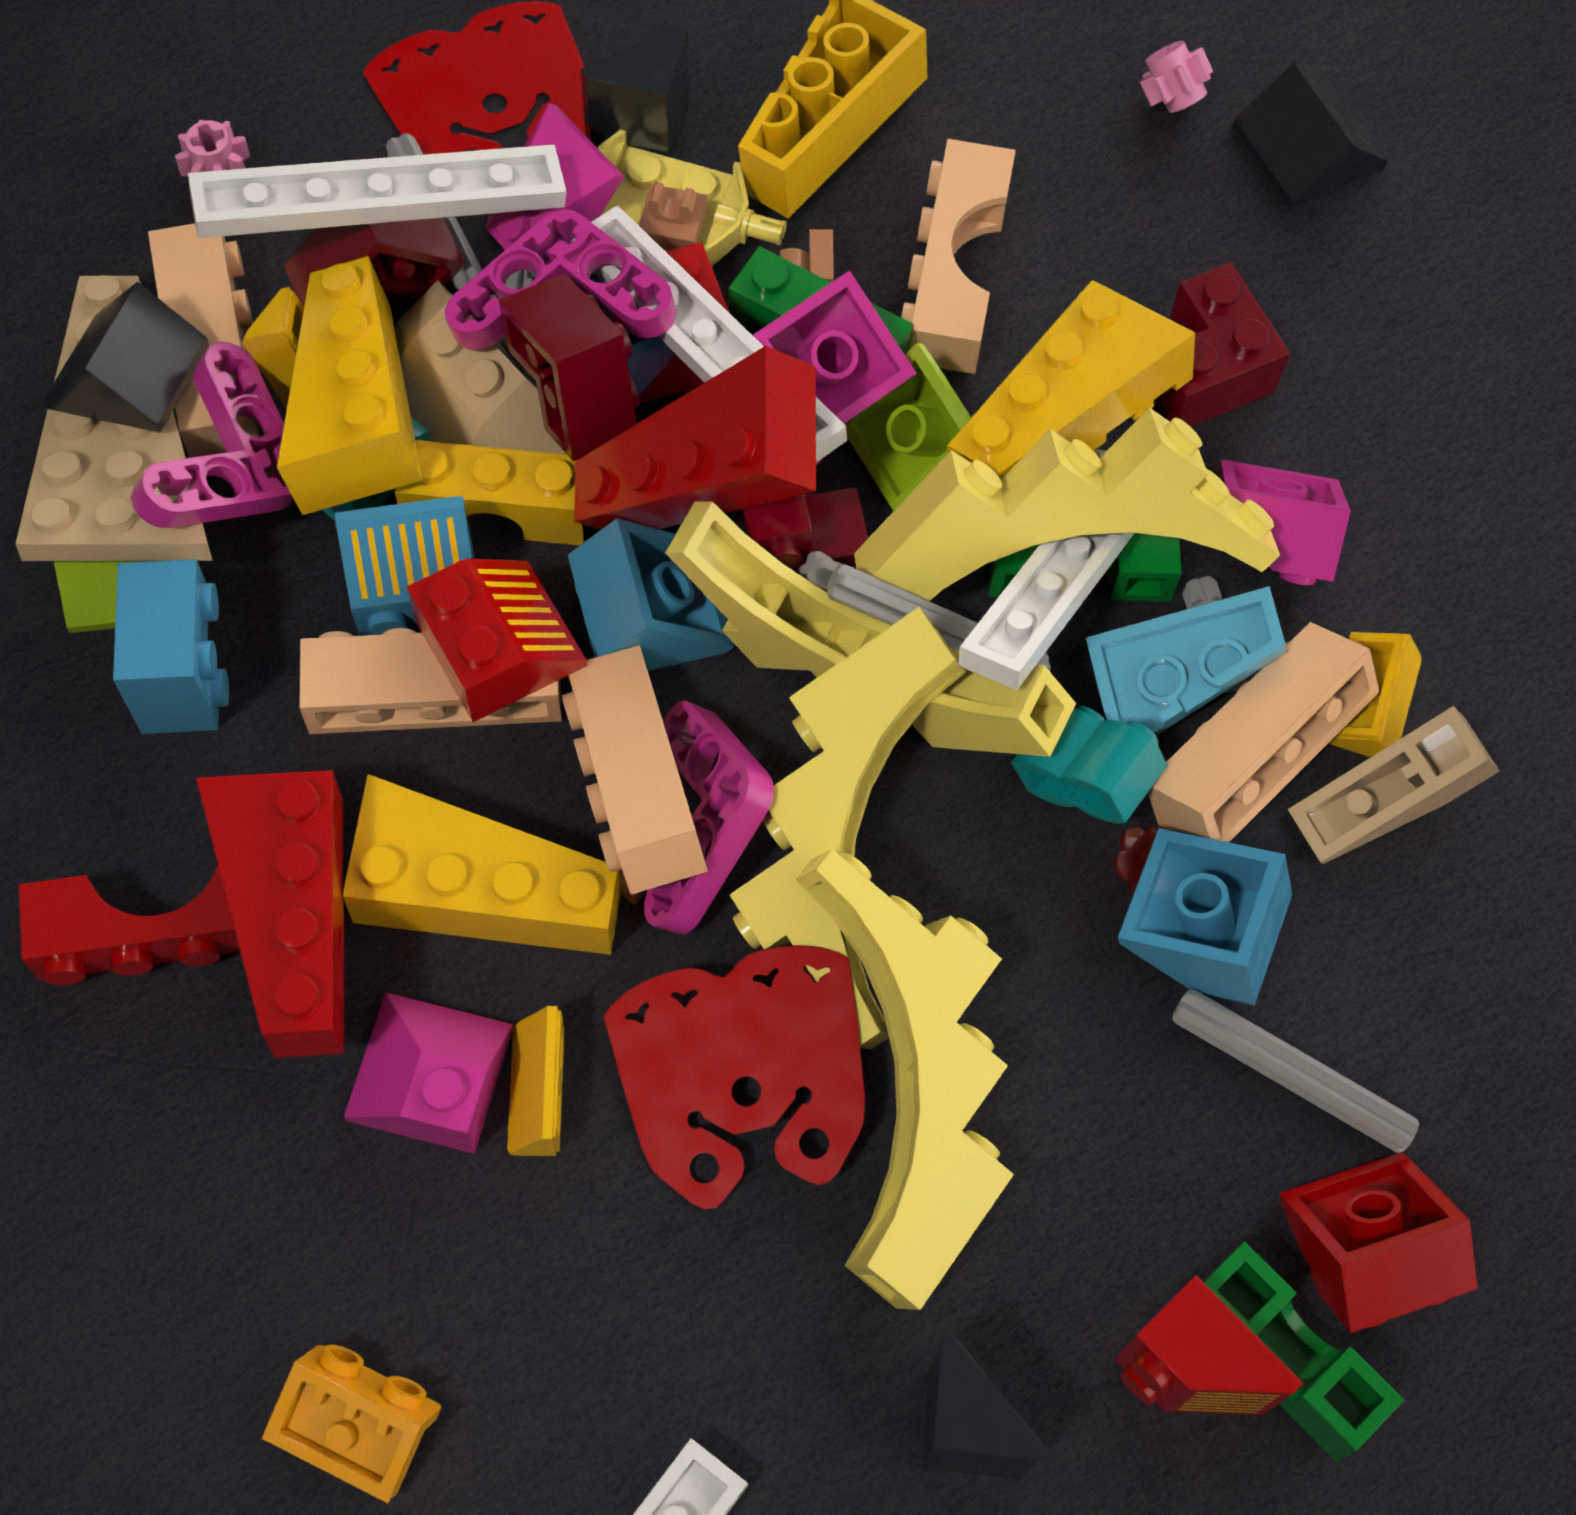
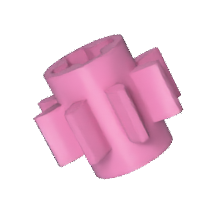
[1140,41,1213,113]
[175,120,250,176]

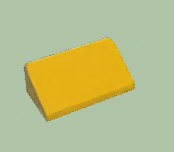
[243,287,304,409]
[1328,632,1421,757]
[507,1006,564,1156]

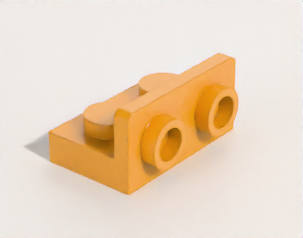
[262,1345,442,1503]

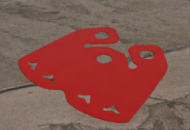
[363,1,585,155]
[604,945,865,1209]

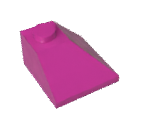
[486,104,624,265]
[752,270,917,423]
[1218,459,1351,585]
[344,992,514,1154]

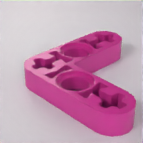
[445,209,677,350]
[131,342,294,528]
[644,701,774,935]

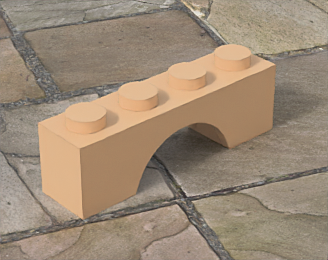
[901,139,1016,374]

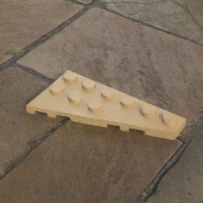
[15,275,213,561]

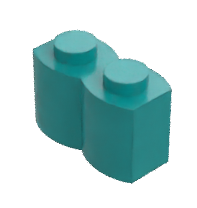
[1011,706,1168,824]

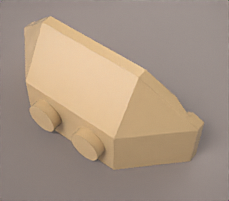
[395,281,567,455]

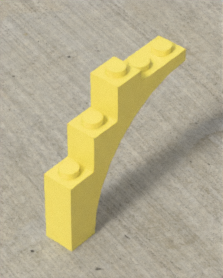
[854,407,1280,601]
[665,501,1076,757]
[730,607,966,1050]
[796,849,1014,1310]

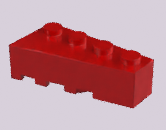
[574,346,816,530]
[196,770,344,1058]

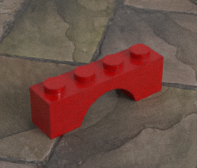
[19,865,240,985]

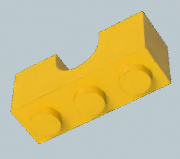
[395,440,587,546]

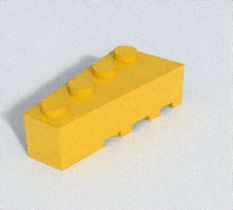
[738,0,927,218]
[277,256,423,515]
[947,280,1195,480]
[342,774,621,955]

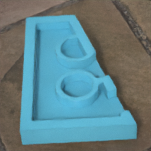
[1086,586,1288,736]

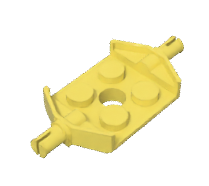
[597,129,787,266]

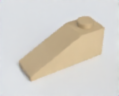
[1288,706,1499,864]

